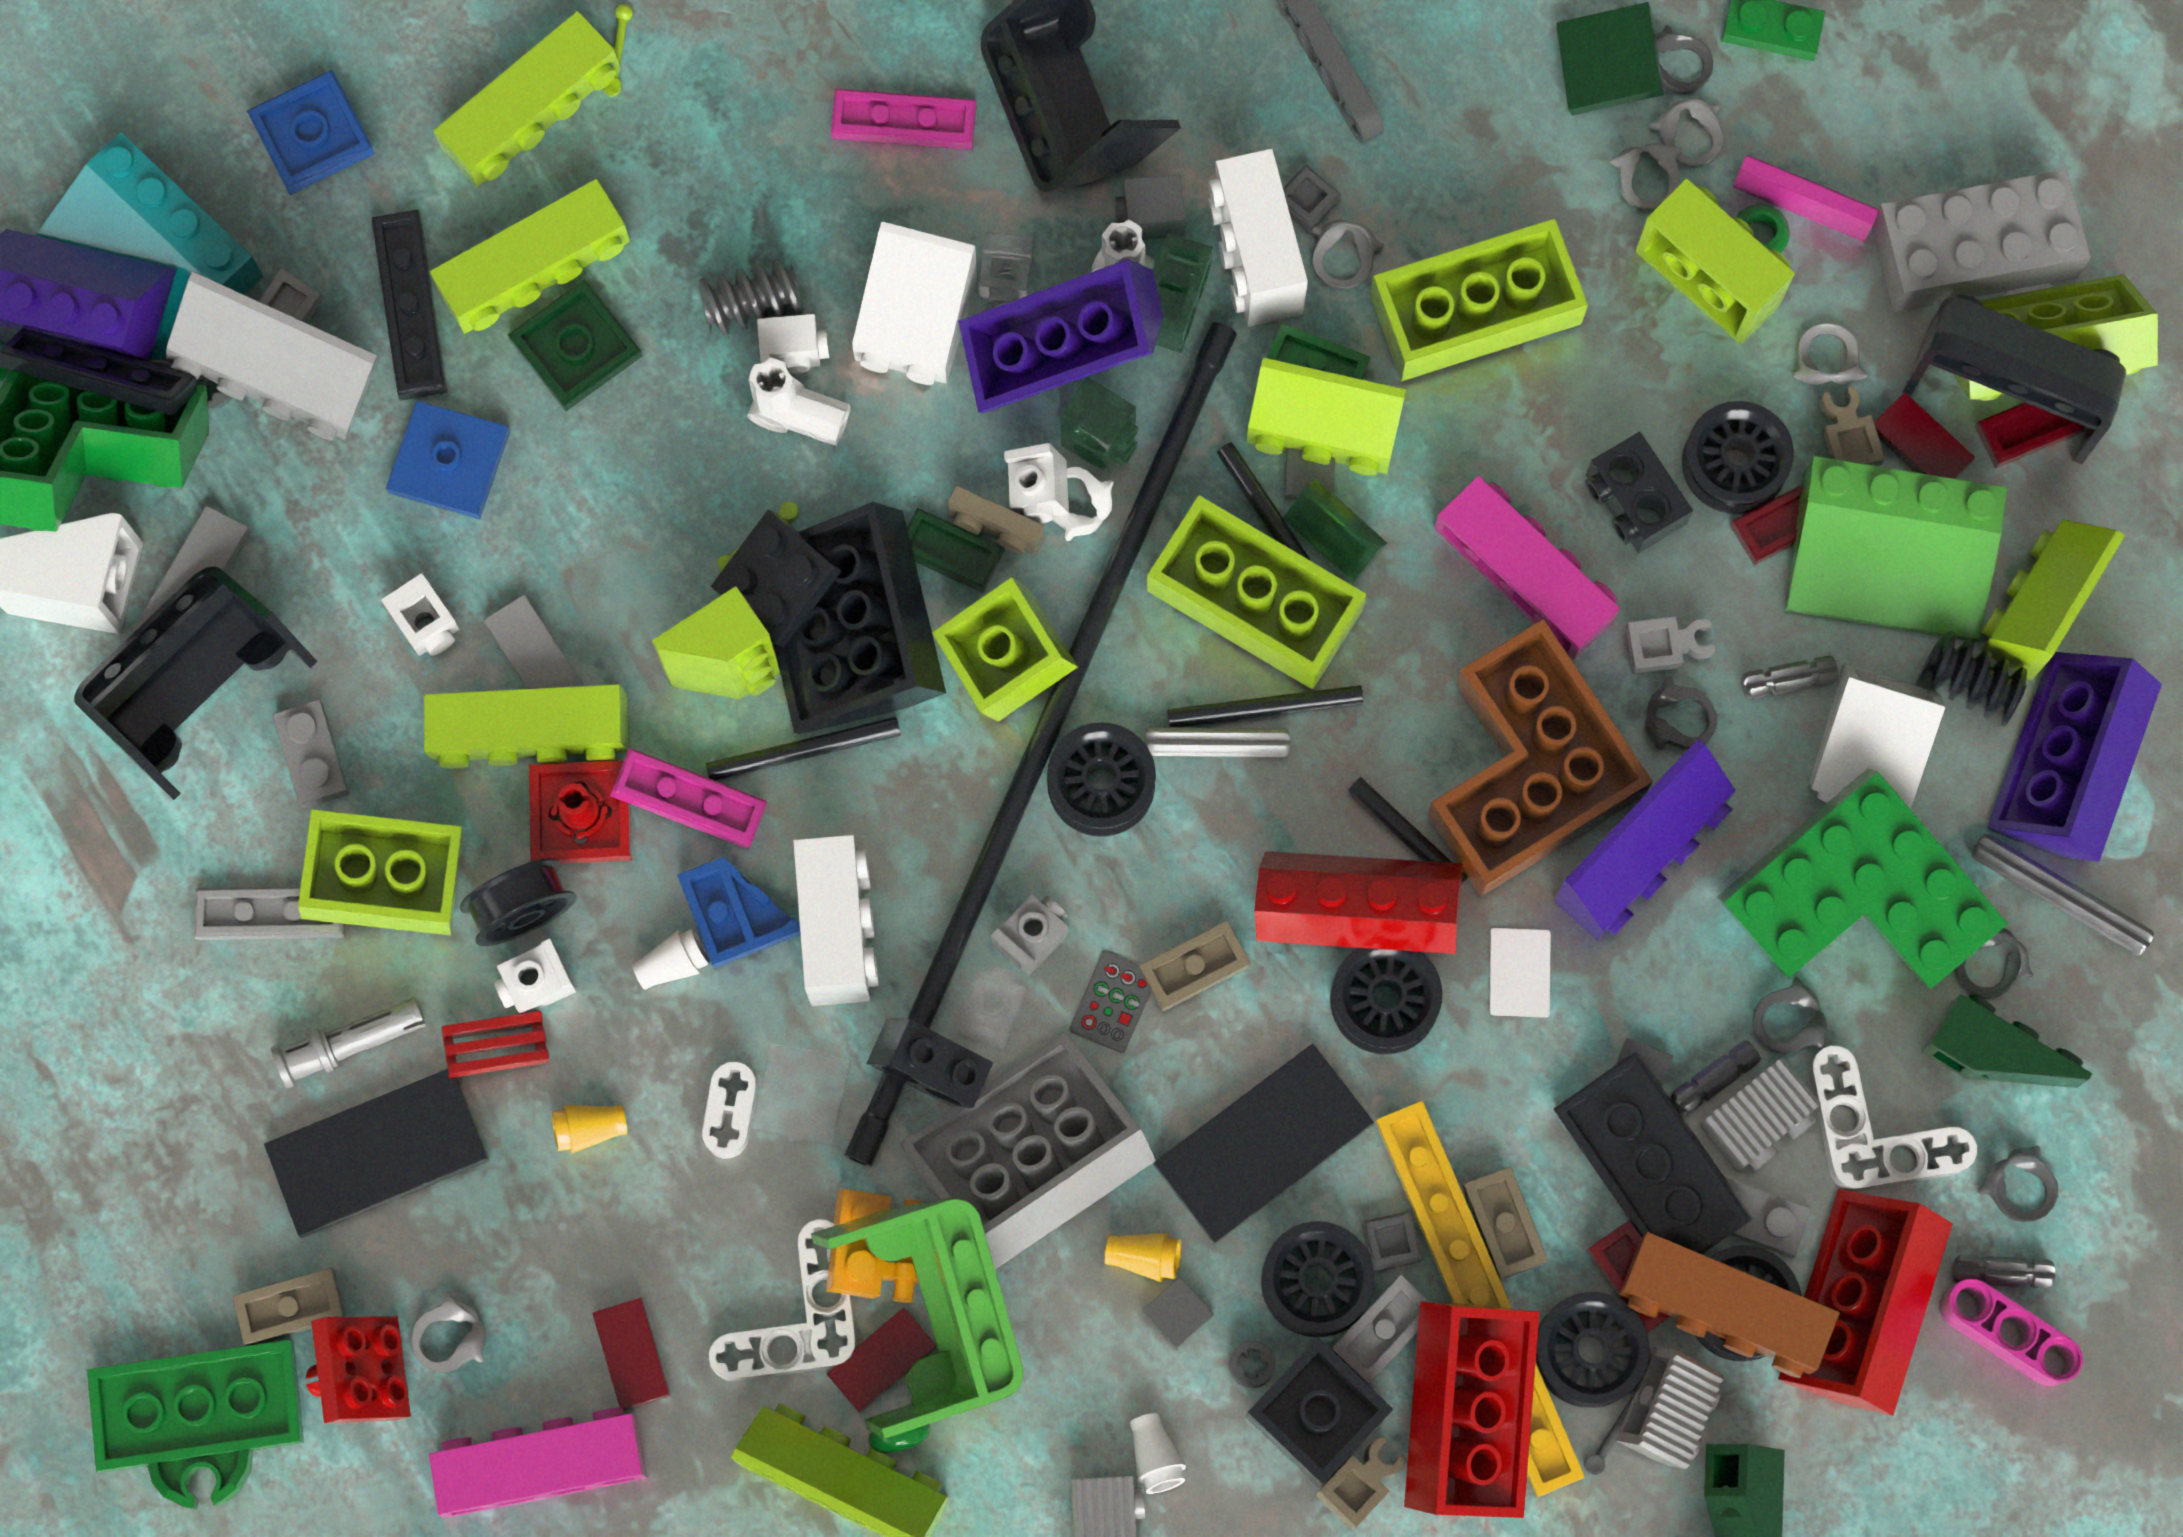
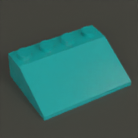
[35,132,264,361]

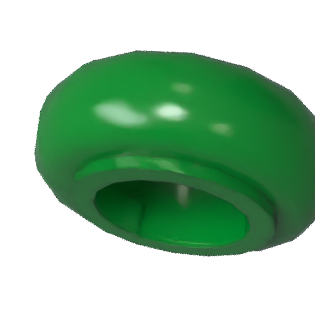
[1736,204,1790,253]
[868,1424,931,1454]

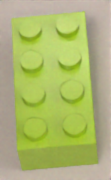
[1370,218,1588,382]
[1147,495,1367,690]

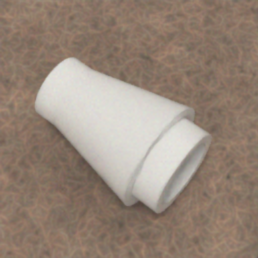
[632,928,710,990]
[1130,1413,1186,1494]

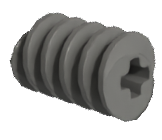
[698,259,804,335]

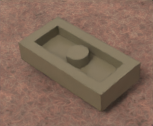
[948,485,1045,556]
[1139,920,1251,1012]
[1462,1166,1548,1280]
[232,1268,346,1346]

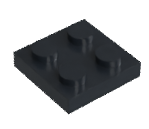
[711,509,842,647]

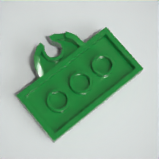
[87,1340,304,1510]

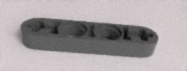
[1277,0,1384,143]

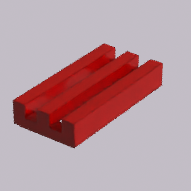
[441,1011,549,1078]

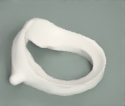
[1051,467,1114,541]

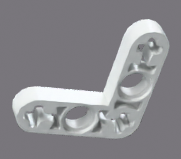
[1809,1046,1977,1191]
[709,1219,856,1381]

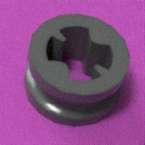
[1229,1341,1275,1388]

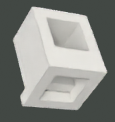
[757,314,829,374]
[1004,443,1069,524]
[381,573,460,656]
[493,939,576,1014]

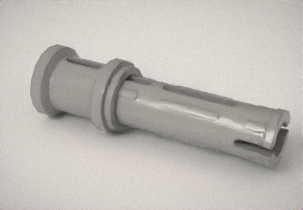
[271,997,426,1089]

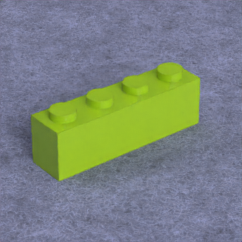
[433,11,620,188]
[429,178,630,334]
[424,684,629,769]

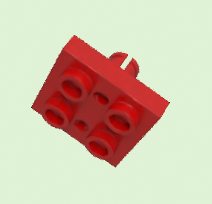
[529,760,632,864]
[306,1316,411,1423]

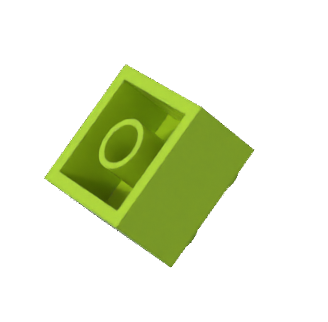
[932,577,1078,722]

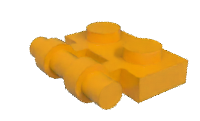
[826,1188,924,1303]

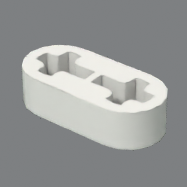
[702,1062,757,1159]

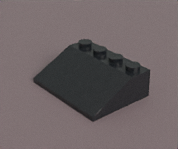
[773,502,946,734]

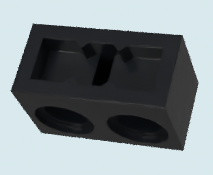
[1585,431,1693,553]
[866,1018,994,1108]

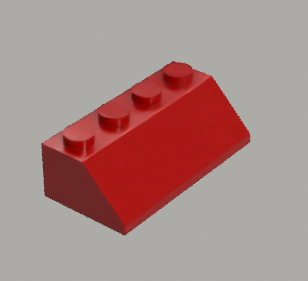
[1254,851,1463,954]
[1778,1189,1953,1416]
[1404,1301,1540,1518]

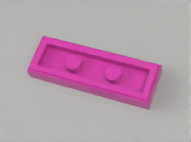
[831,89,977,150]
[1733,156,1879,242]
[610,748,767,849]

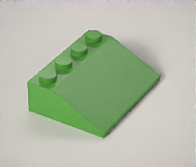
[1785,456,2007,642]

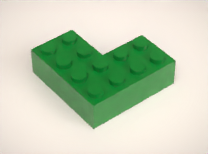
[0,370,209,532]
[1716,768,2008,989]

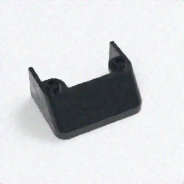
[981,0,1181,192]
[1902,294,2126,464]
[74,566,318,800]

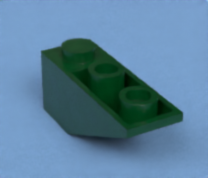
[1922,994,2093,1088]
[1704,1444,1785,1537]

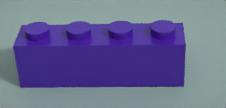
[0,229,177,362]
[958,259,1163,414]
[1987,652,2162,862]
[1554,739,1736,941]

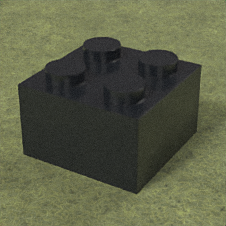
[1246,1337,1393,1489]

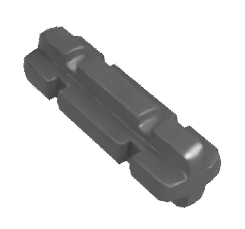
[1741,655,1838,700]
[1670,1040,1761,1115]
[1953,1255,2055,1288]

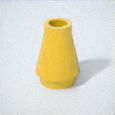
[551,1104,627,1154]
[1105,1232,1181,1282]

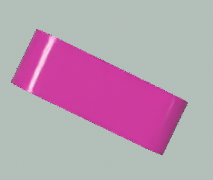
[1940,1279,2083,1386]

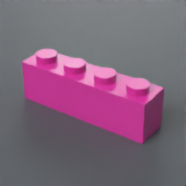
[1434,475,1620,660]
[428,1407,647,1518]

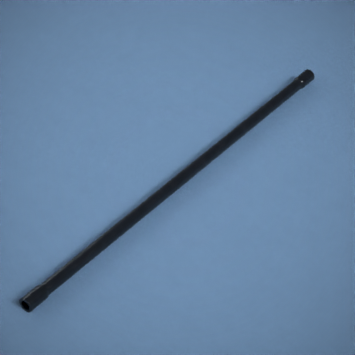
[844,322,1237,1167]

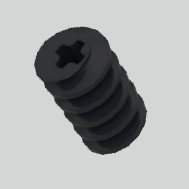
[1916,630,2027,727]

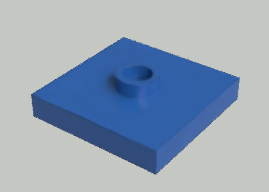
[247,70,375,195]
[386,401,510,520]

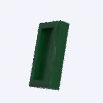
[907,508,1005,593]

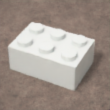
[1207,149,1308,327]
[793,835,879,1007]

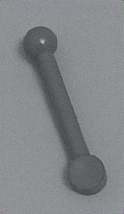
[1584,1383,1639,1475]

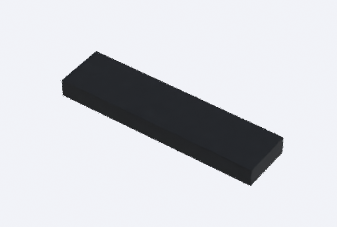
[371,210,448,401]
[0,328,197,416]

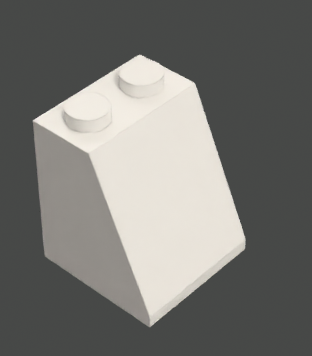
[852,222,978,385]
[0,513,143,634]
[1810,663,1945,810]

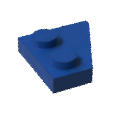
[677,857,801,969]

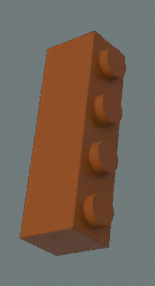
[1619,1232,1840,1378]

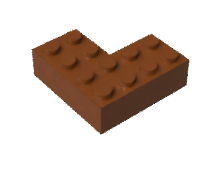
[1427,619,1653,897]

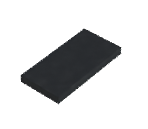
[1153,1043,1374,1245]
[1553,1052,1754,1254]
[264,1069,490,1238]

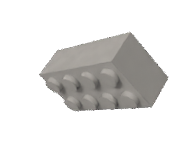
[1872,169,2091,313]

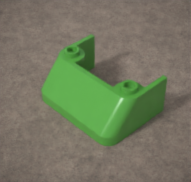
[811,1198,1024,1439]

